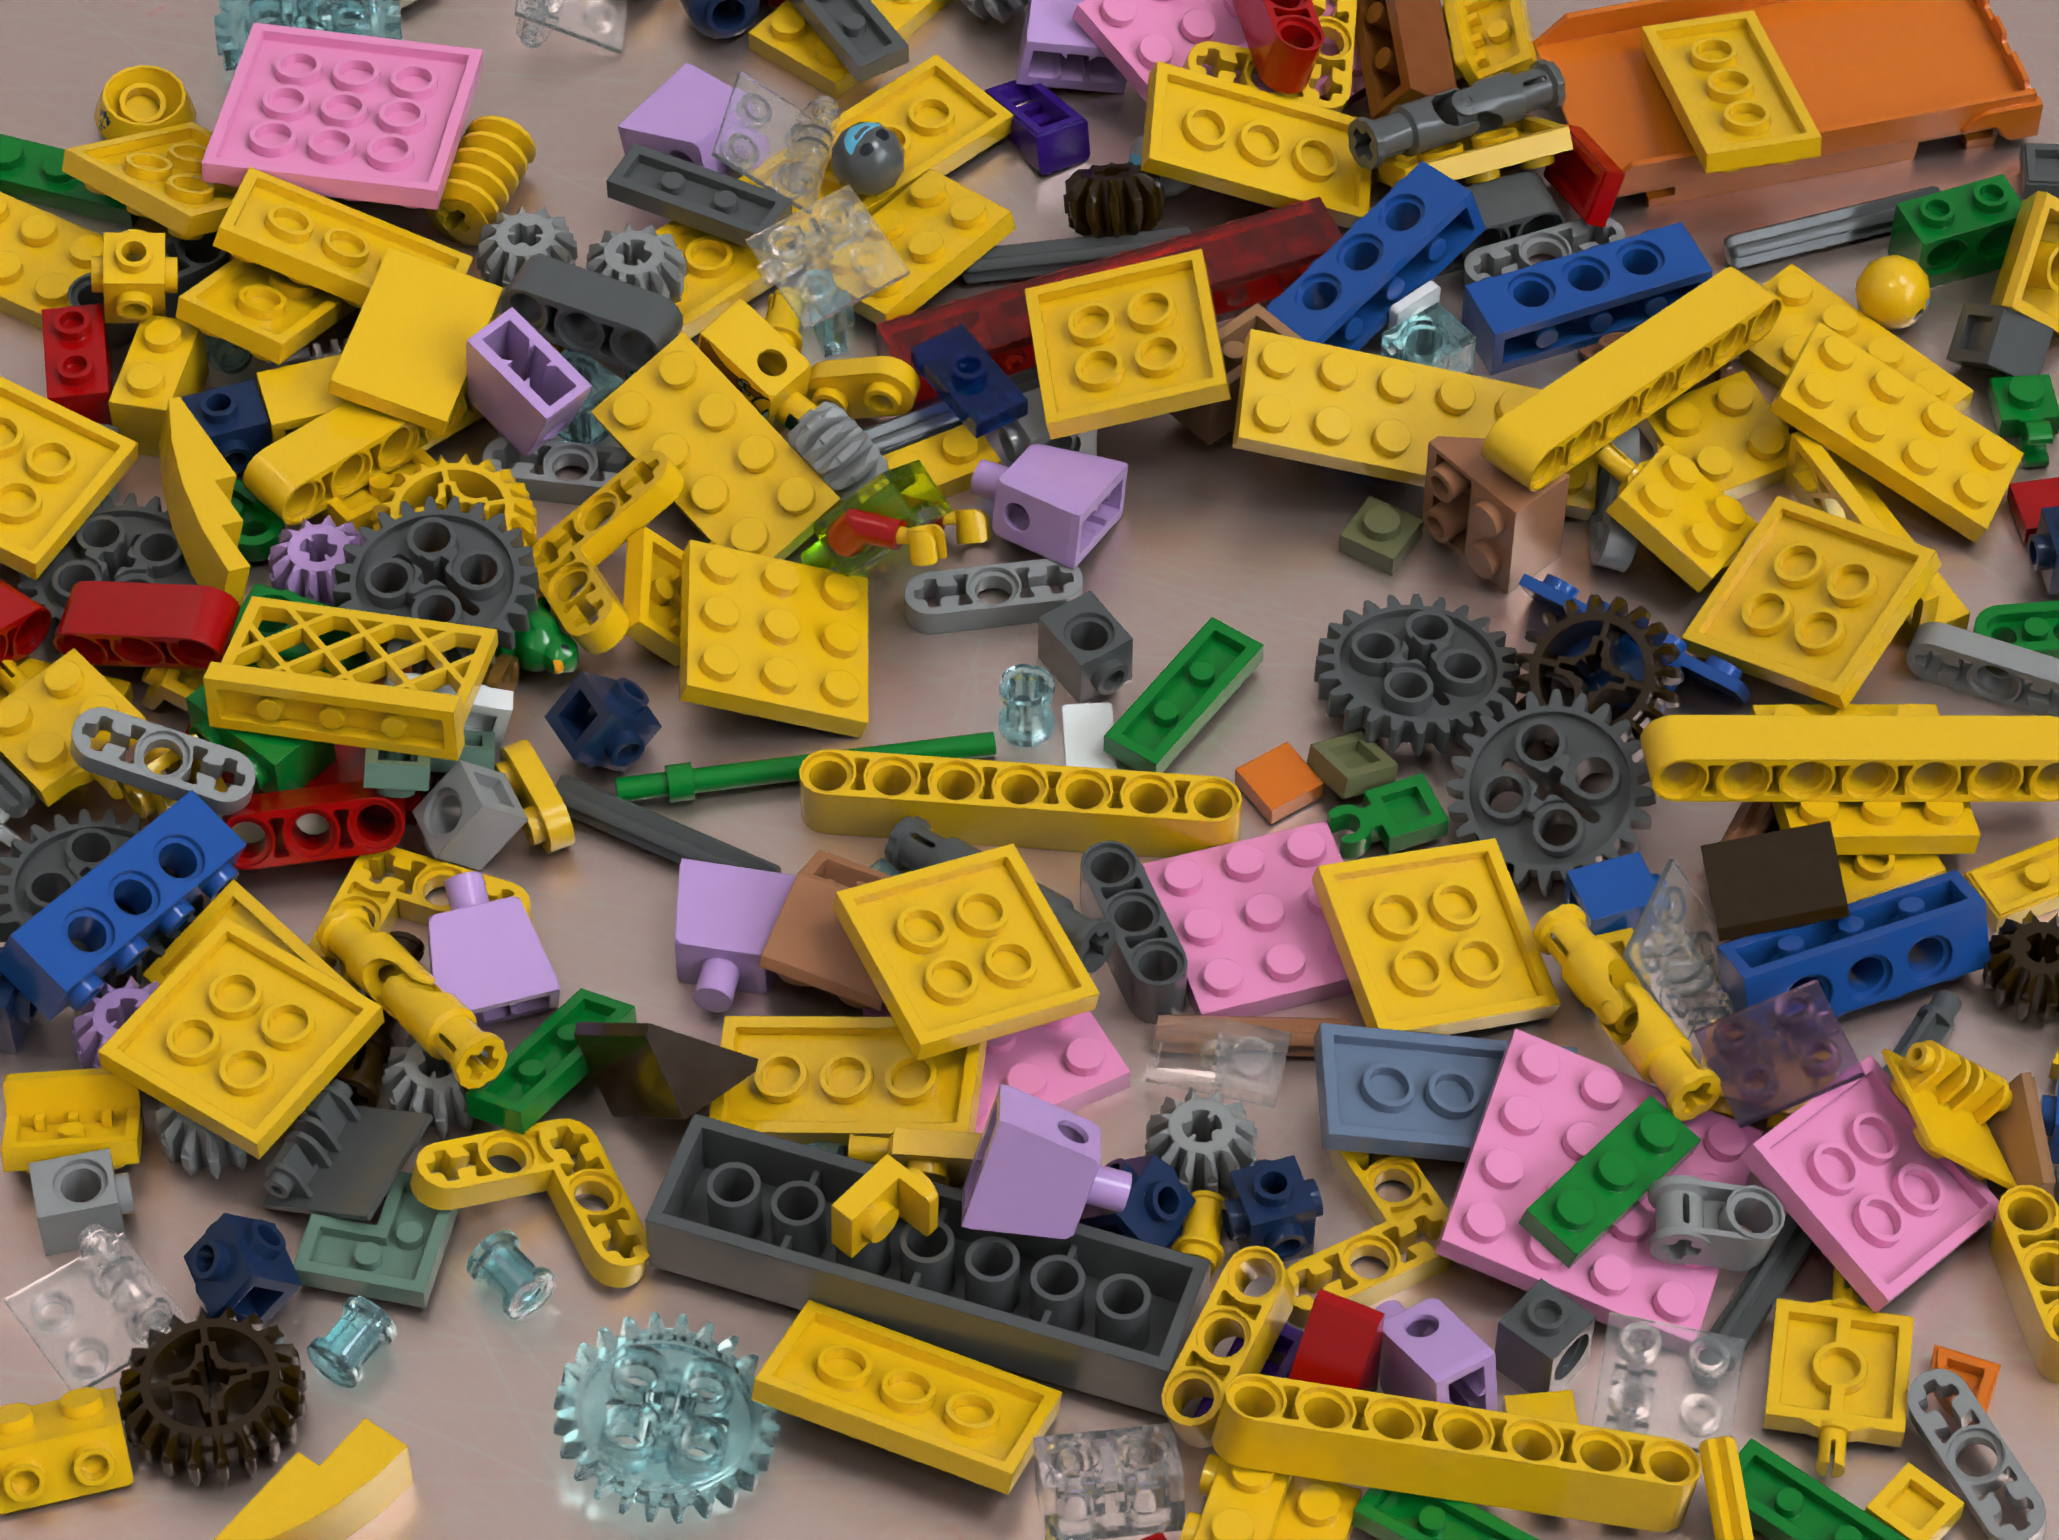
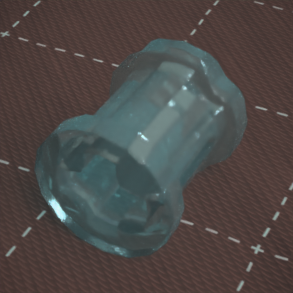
[999,664,1055,747]
[466,1229,556,1320]
[307,1296,398,1388]

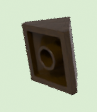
[1700,821,1850,941]
[574,1022,758,1120]

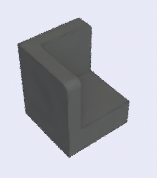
[1946,302,2054,376]

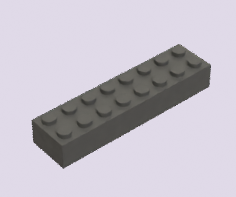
[645,1114,1211,1416]

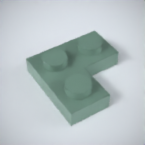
[363,730,495,798]
[293,1171,459,1308]

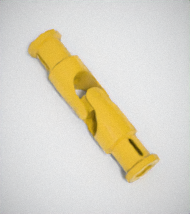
[316,904,508,1089]
[1532,904,1722,1121]

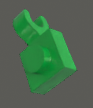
[1987,374,2059,467]

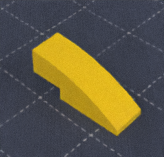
[214,1418,414,1540]

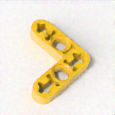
[1182,0,1357,113]
[532,451,684,654]
[308,847,532,992]
[410,1118,650,1288]
[1286,1149,1454,1328]

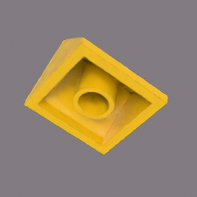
[1990,191,2059,338]

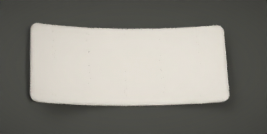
[1062,702,1117,769]

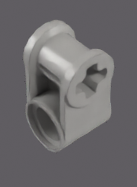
[1648,1175,1785,1272]

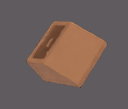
[1422,436,1570,594]
[759,850,892,1011]

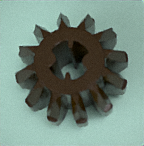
[1063,162,1165,239]
[1982,910,2059,1025]

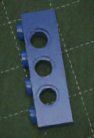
[1266,161,1486,351]
[1461,222,1713,375]
[0,790,247,1021]
[1717,870,1990,1037]

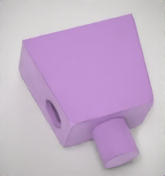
[1016,0,1127,94]
[618,63,768,174]
[466,307,592,456]
[971,444,1128,569]
[675,858,796,1012]
[428,871,560,1027]
[961,1083,1132,1239]
[1375,1298,1498,1411]

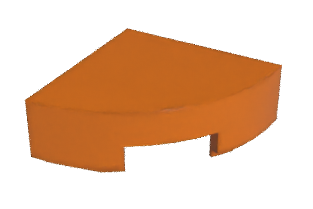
[1929,1344,2001,1426]

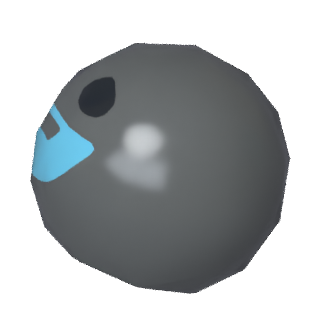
[831,122,904,196]

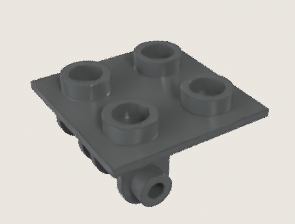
[263,1079,433,1221]

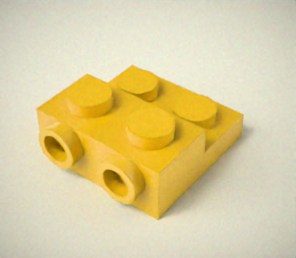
[1180,1454,1362,1540]

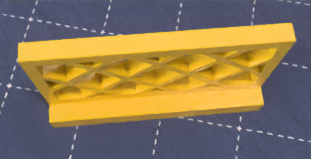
[203,596,498,761]

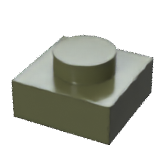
[1338,496,1423,576]
[1307,731,1398,799]

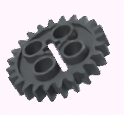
[18,493,198,655]
[332,496,540,675]
[1314,594,1521,756]
[1446,689,1657,897]
[0,809,204,988]

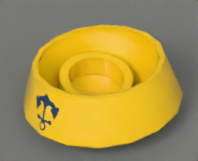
[94,65,197,140]

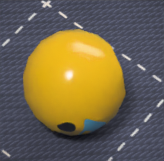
[1855,255,1931,330]

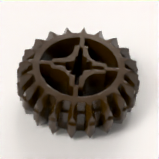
[1511,594,1684,754]
[118,1305,308,1487]

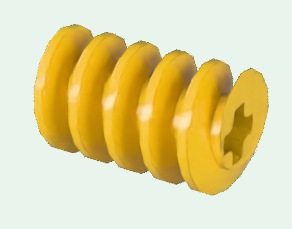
[425,115,536,246]

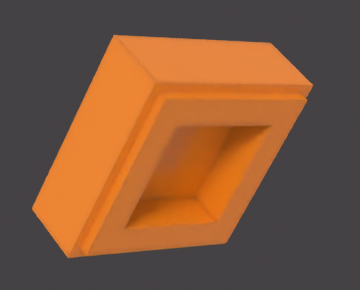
[1235,742,1324,824]

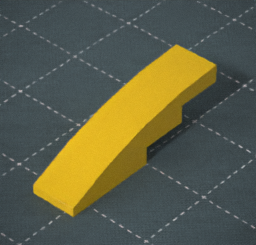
[159,396,251,607]

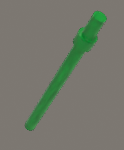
[615,731,996,803]

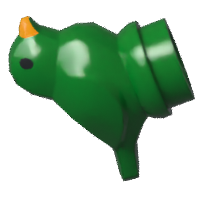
[494,596,579,675]

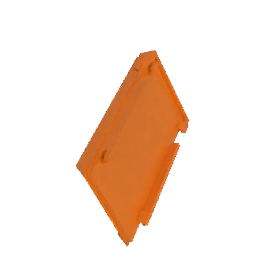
[1533,0,2043,208]

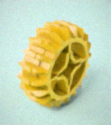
[371,453,538,585]

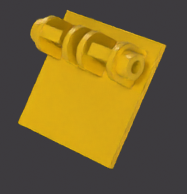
[1881,1040,2017,1189]

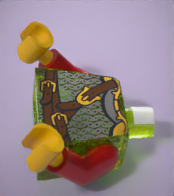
[801,460,991,577]

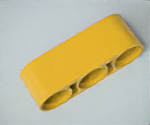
[1989,1185,2059,1384]
[1161,1245,1295,1448]

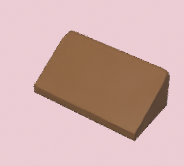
[1986,1072,2056,1201]

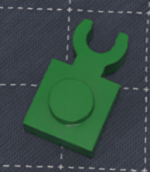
[1327,773,1449,859]

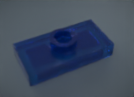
[911,324,1028,439]

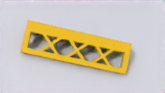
[1784,431,1970,644]

